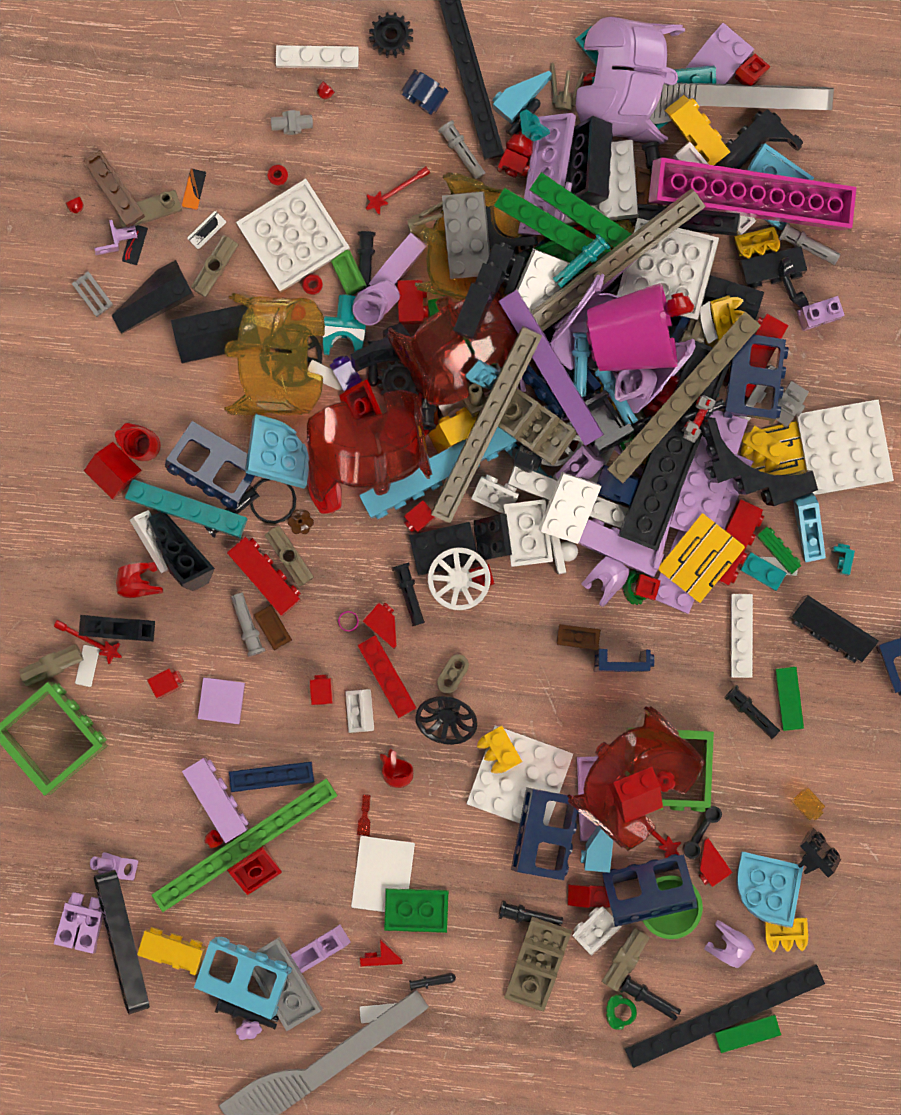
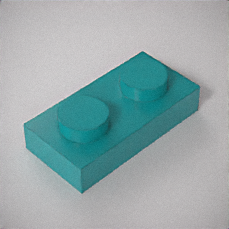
[740,552,787,591]

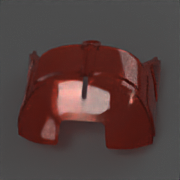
[387,288,518,405]
[307,390,433,502]
[567,706,705,851]

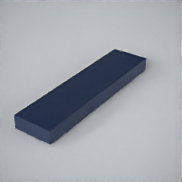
[229,761,314,792]

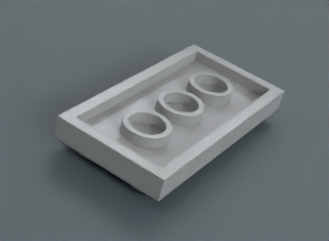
[442,191,490,279]
[252,937,323,1031]

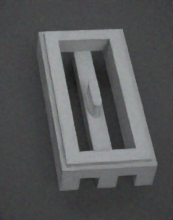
[72,272,113,317]

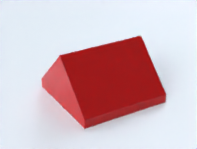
[339,380,385,433]
[83,442,142,500]
[227,845,282,895]

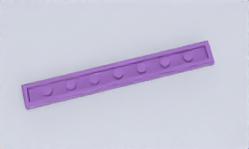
[499,290,604,446]

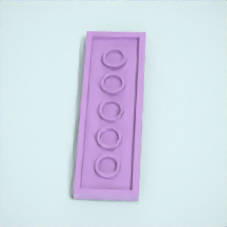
[518,113,576,236]
[670,410,748,532]

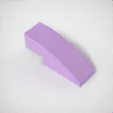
[369,233,427,286]
[291,925,351,973]

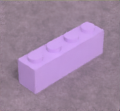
[578,518,664,578]
[182,758,249,843]

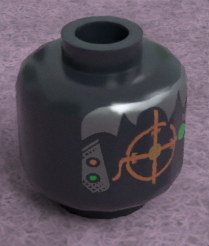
[511,444,542,473]

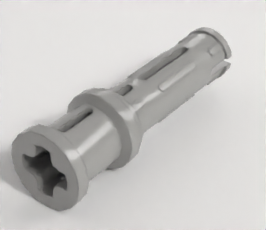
[438,120,486,180]
[779,223,841,265]
[230,593,266,657]

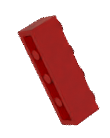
[725,314,789,400]
[718,499,764,586]
[227,536,301,616]
[357,635,417,718]

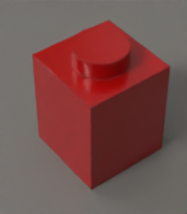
[404,500,437,533]

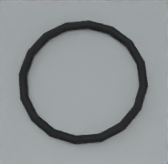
[250,479,297,524]

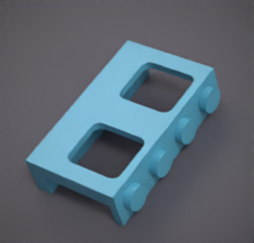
[194,937,292,1020]

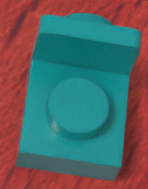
[520,109,550,141]
[831,544,855,576]

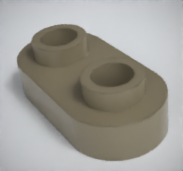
[437,654,469,693]

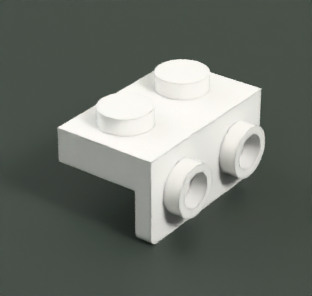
[471,475,520,514]
[572,906,622,956]

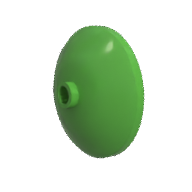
[643,875,703,939]

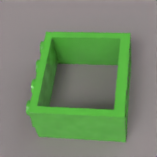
[0,682,108,796]
[624,727,714,812]

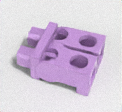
[54,892,103,954]

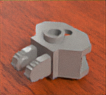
[776,381,809,428]

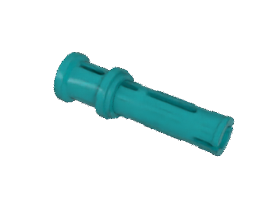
[553,234,610,288]

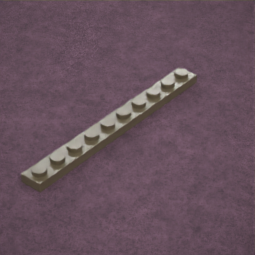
[531,189,706,331]
[607,312,761,484]
[431,326,542,523]

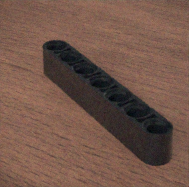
[94,869,150,1015]

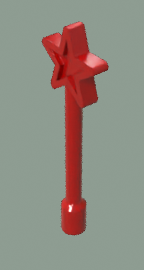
[366,166,430,215]
[54,620,123,664]
[635,817,681,859]

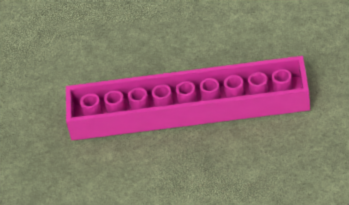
[649,158,857,231]

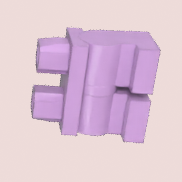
[797,296,845,331]

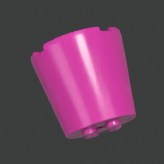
[586,283,678,371]

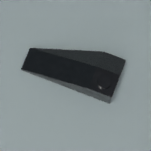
[112,260,195,334]
[147,512,215,591]

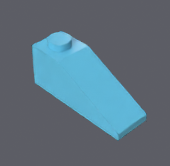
[492,71,552,124]
[793,493,826,562]
[580,806,616,872]

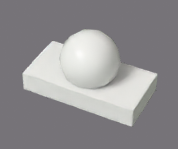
[550,535,578,575]

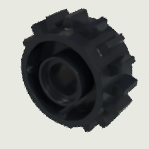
[369,12,414,58]
[378,360,422,405]

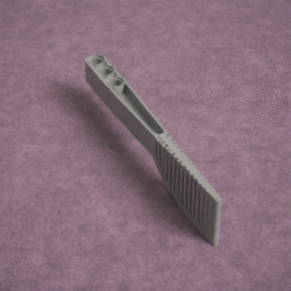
[649,83,834,124]
[219,990,429,1115]

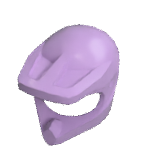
[353,280,400,325]
[615,369,657,413]
[581,556,629,607]
[704,920,755,968]

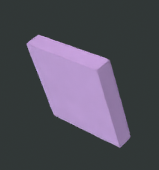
[198,678,245,724]

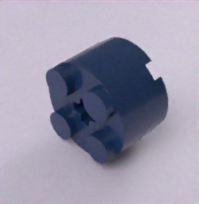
[401,69,449,115]
[597,465,640,506]

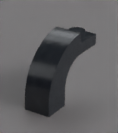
[486,205,538,255]
[78,615,155,642]

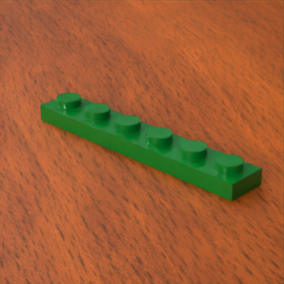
[529,172,632,248]
[494,187,611,265]

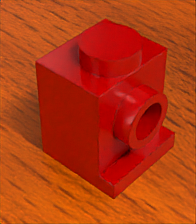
[497,148,530,178]

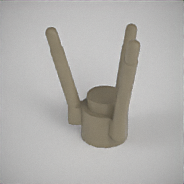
[550,63,585,111]
[407,202,446,238]

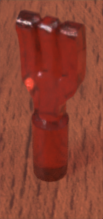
[357,794,371,836]

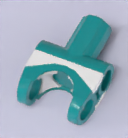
[323,295,366,355]

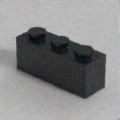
[739,246,807,289]

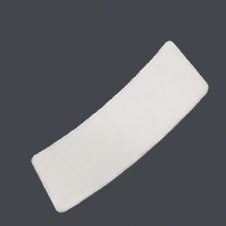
[700,301,718,344]
[306,360,342,390]

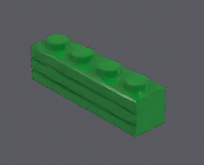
[756,527,802,575]

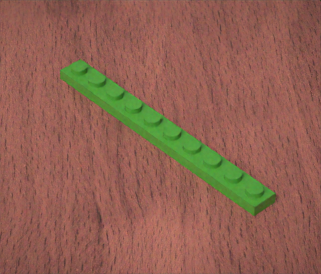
[152,778,338,912]

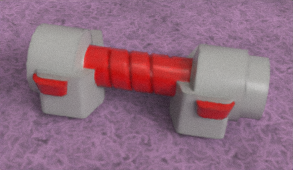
[682,395,716,443]

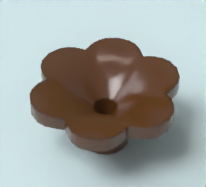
[288,510,314,534]

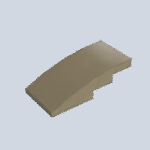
[498,388,577,466]
[504,917,572,1012]

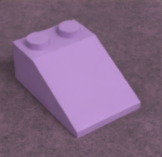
[686,23,754,84]

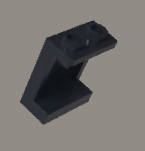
[585,390,634,457]

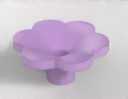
[236,1019,262,1040]

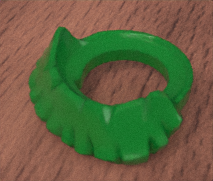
[623,570,649,605]
[606,994,637,1030]

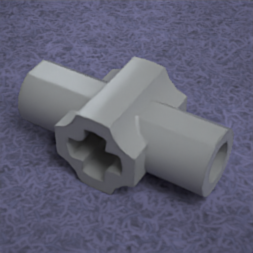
[271,110,313,135]

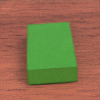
[331,250,367,295]

